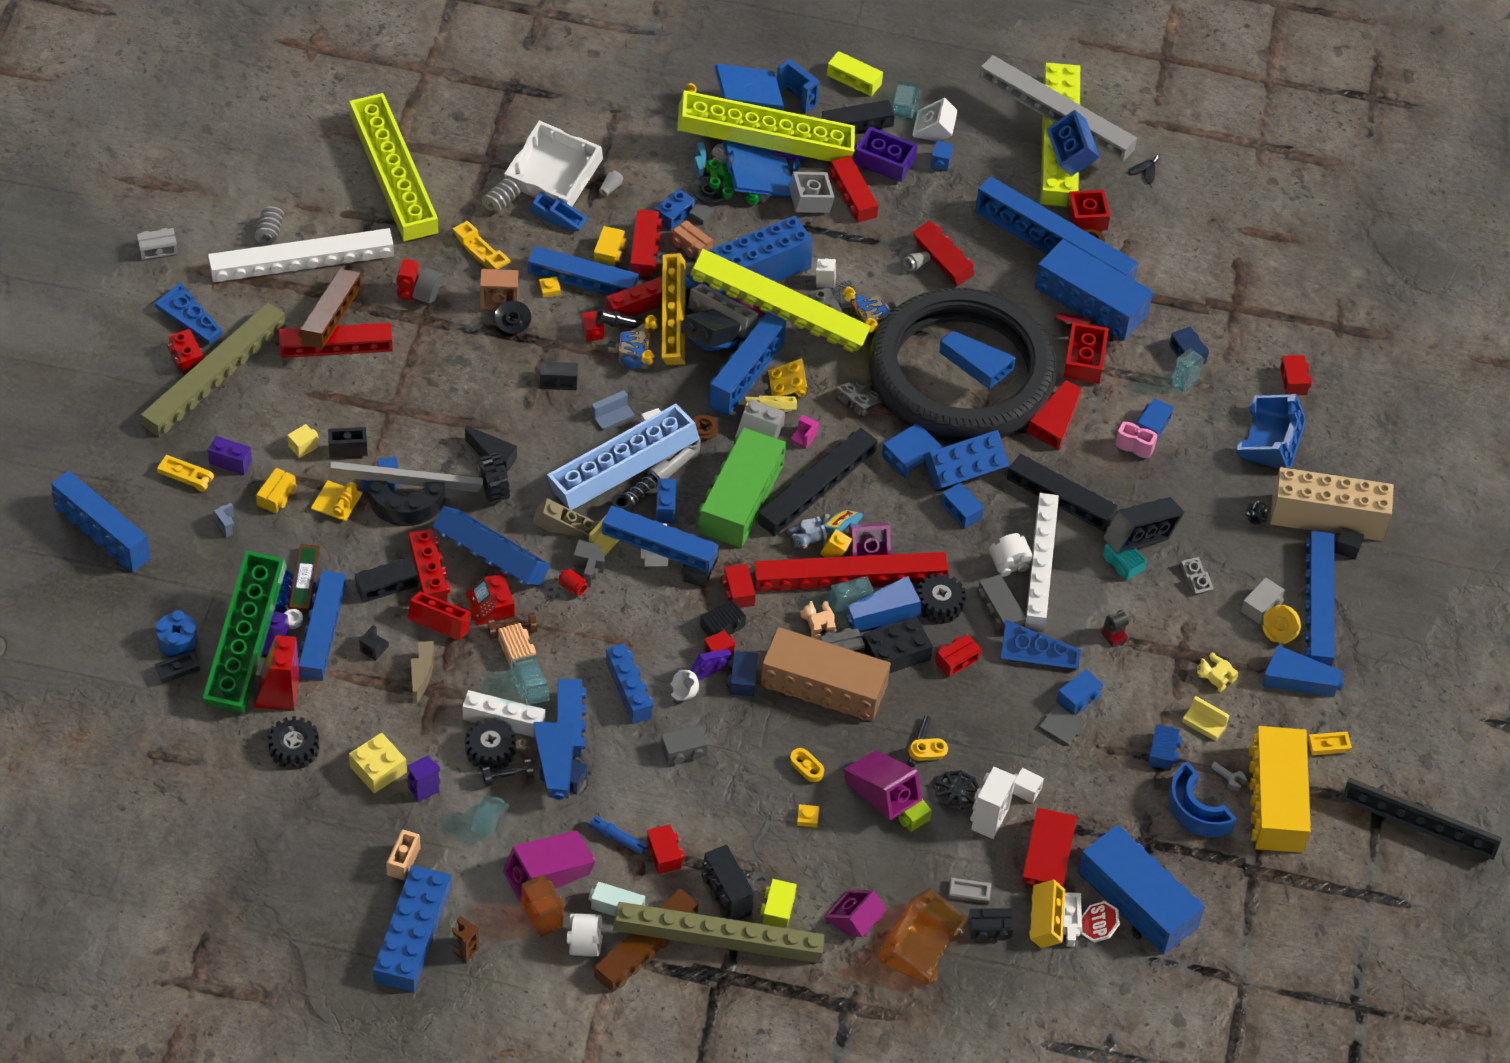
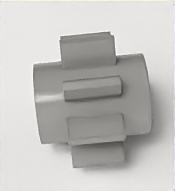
[712,143,726,164]

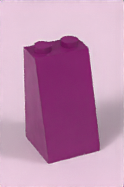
[844,750,922,820]
[503,830,595,903]

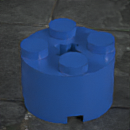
[156,610,198,658]

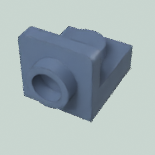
[214,503,234,538]

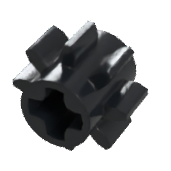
[1245,501,1270,524]

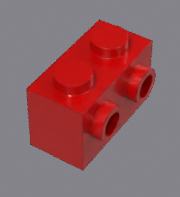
[167,329,204,374]

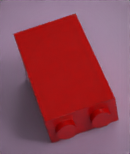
[254,635,300,711]
[1022,807,1077,887]

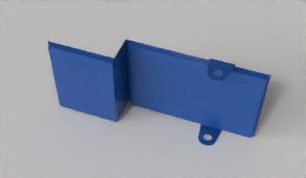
[714,63,799,198]

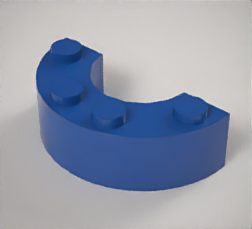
[1168,761,1237,837]

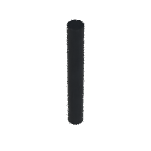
[907,715,931,767]

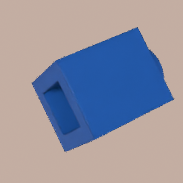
[930,141,954,171]

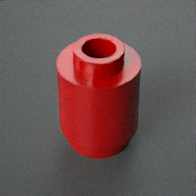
[559,569,588,596]

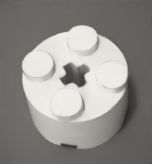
[989,533,1033,577]
[567,914,603,956]

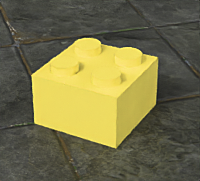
[349,733,407,794]

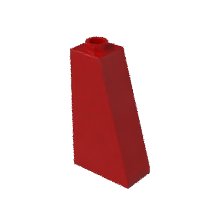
[1028,380,1081,450]

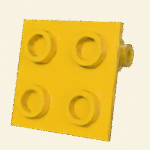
[768,358,807,397]
[311,480,362,521]

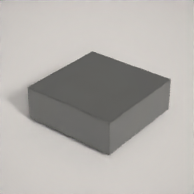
[689,202,714,224]

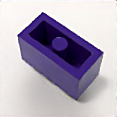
[208,436,252,475]
[407,755,441,802]

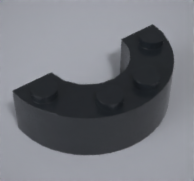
[368,481,445,526]

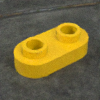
[908,738,948,761]
[790,748,824,782]

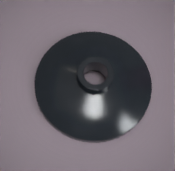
[691,176,724,203]
[495,300,532,334]

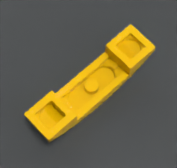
[453,221,510,269]

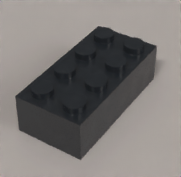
[1103,497,1185,553]

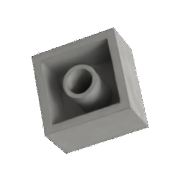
[789,172,835,213]

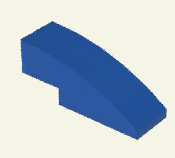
[529,191,588,231]

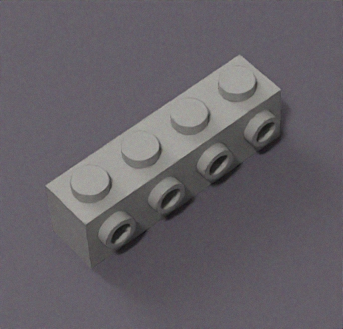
[688,284,758,338]

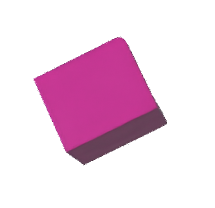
[791,415,819,449]

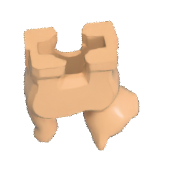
[800,601,836,638]

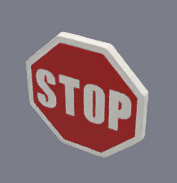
[1081,901,1120,943]

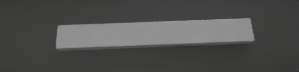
[327,461,483,492]

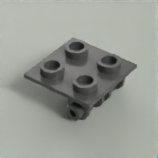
[836,379,883,417]

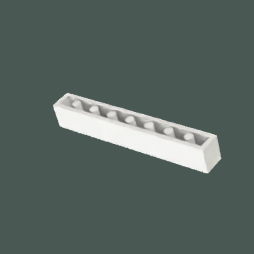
[1025,493,1059,631]

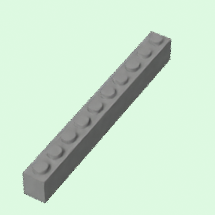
[979,55,1137,161]

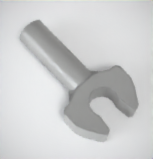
[1211,762,1247,791]

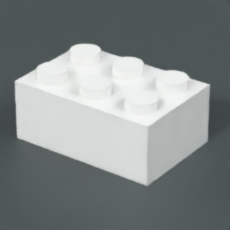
[970,767,1016,839]

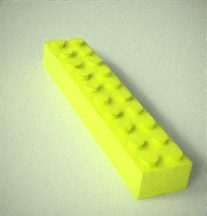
[1040,63,1080,207]
[677,90,855,162]
[349,93,438,241]
[690,249,871,352]

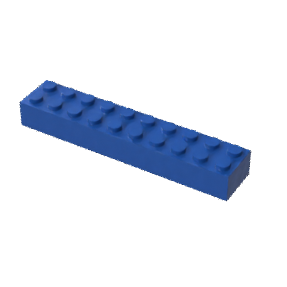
[975,176,1139,280]

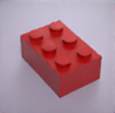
[1063,322,1109,384]

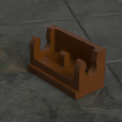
[452,916,479,964]

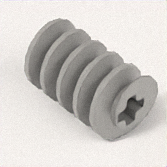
[482,176,520,213]
[254,206,284,246]

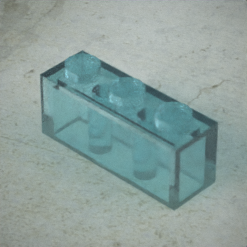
[510,656,550,705]

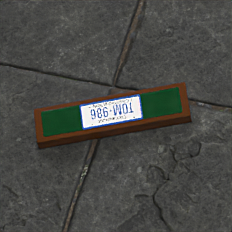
[289,544,320,613]

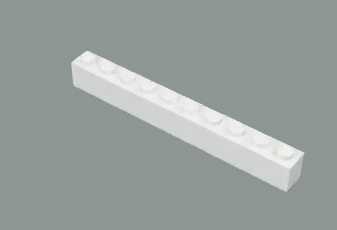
[208,228,394,282]

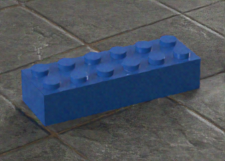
[708,312,787,417]
[51,471,151,572]
[433,506,551,586]
[373,865,452,992]

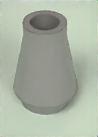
[599,170,623,197]
[903,251,930,271]

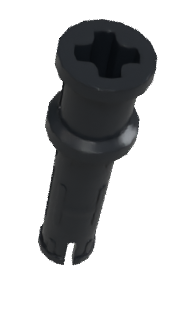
[596,308,645,329]

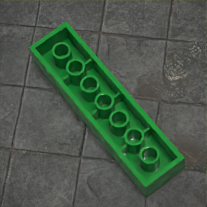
[203,550,287,714]

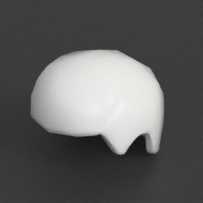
[670,670,699,701]

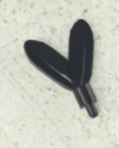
[1129,154,1159,184]

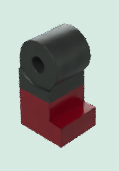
[1102,610,1129,647]

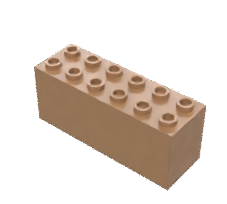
[761,627,891,722]

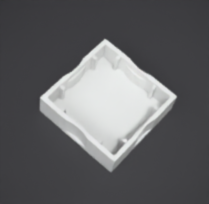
[504,120,603,207]

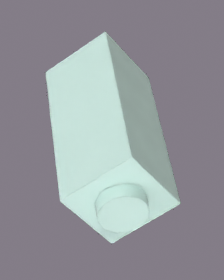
[589,882,645,916]

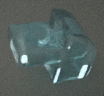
[471,795,509,837]

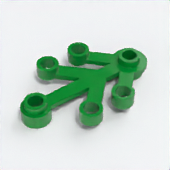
[705,160,760,205]

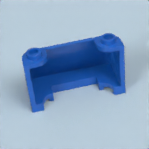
[1236,394,1305,470]

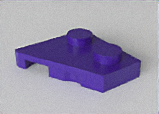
[690,649,732,681]

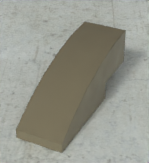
[411,641,434,703]

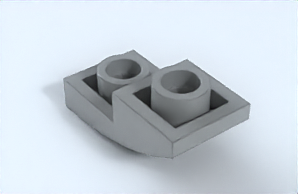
[1180,557,1213,595]

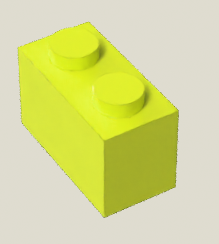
[760,879,797,928]

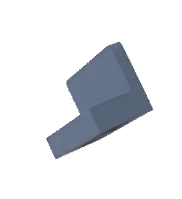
[591,390,634,431]

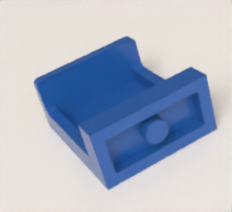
[777,59,820,114]
[882,424,942,478]

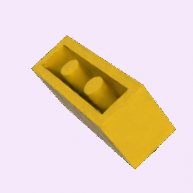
[1029,880,1065,948]

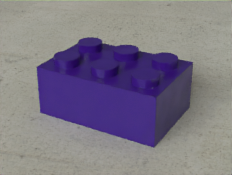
[854,126,918,182]

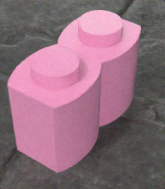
[1115,422,1158,458]

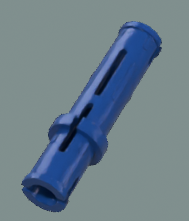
[589,815,648,856]

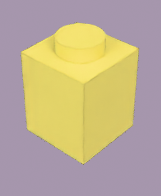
[287,424,319,458]

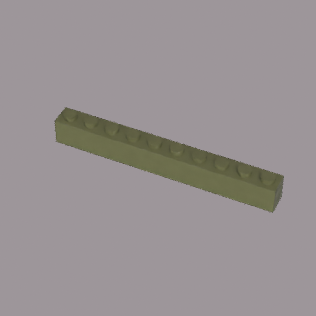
[141,303,286,437]
[613,902,824,963]

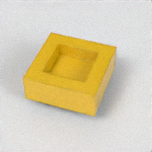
[539,276,561,298]
[797,804,819,828]

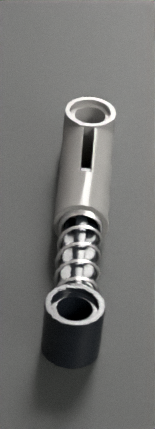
[612,437,701,512]

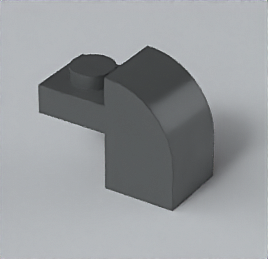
[412,268,448,303]
[573,540,604,587]

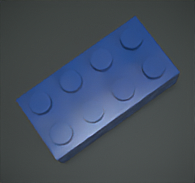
[923,430,1010,490]

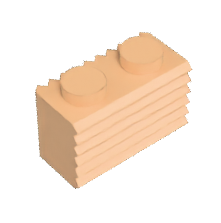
[498,623,536,669]
[386,830,420,881]

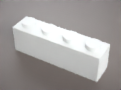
[462,690,545,737]

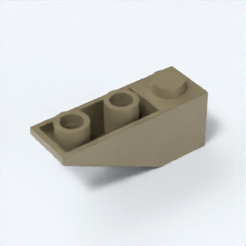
[533,498,597,538]

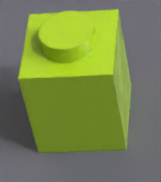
[898,799,932,832]

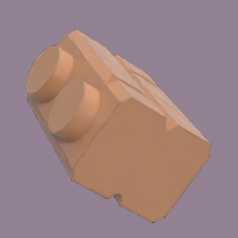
[672,220,713,260]

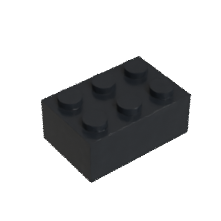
[863,616,933,674]
[701,844,754,920]

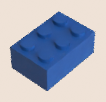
[1047,110,1100,177]

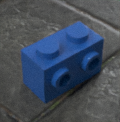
[655,189,695,231]

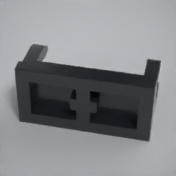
[540,361,578,390]

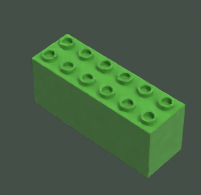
[698,428,786,548]

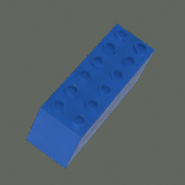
[699,216,813,299]
[1034,239,1153,341]
[1077,825,1205,955]

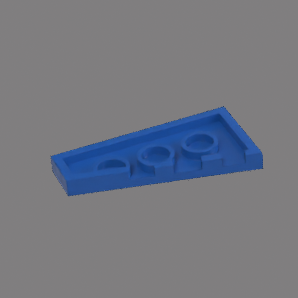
[155,282,222,345]
[1000,620,1081,669]

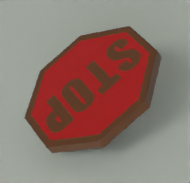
[1054,313,1091,328]

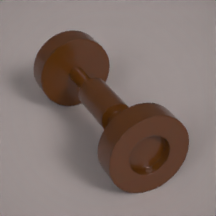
[487,613,537,639]

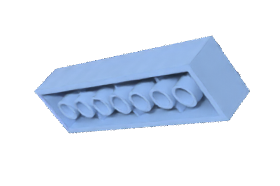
[547,404,699,510]

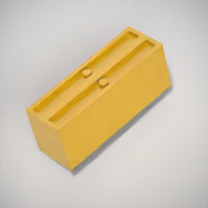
[1249,726,1311,853]

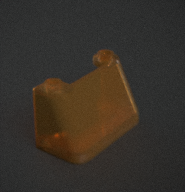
[877,888,968,985]

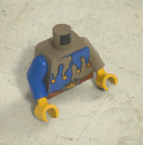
[842,287,896,337]
[608,315,657,370]

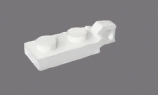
[1063,892,1082,947]

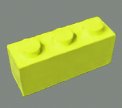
[827,51,883,97]

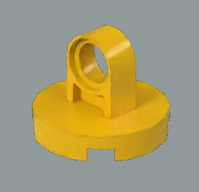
[1262,605,1301,644]

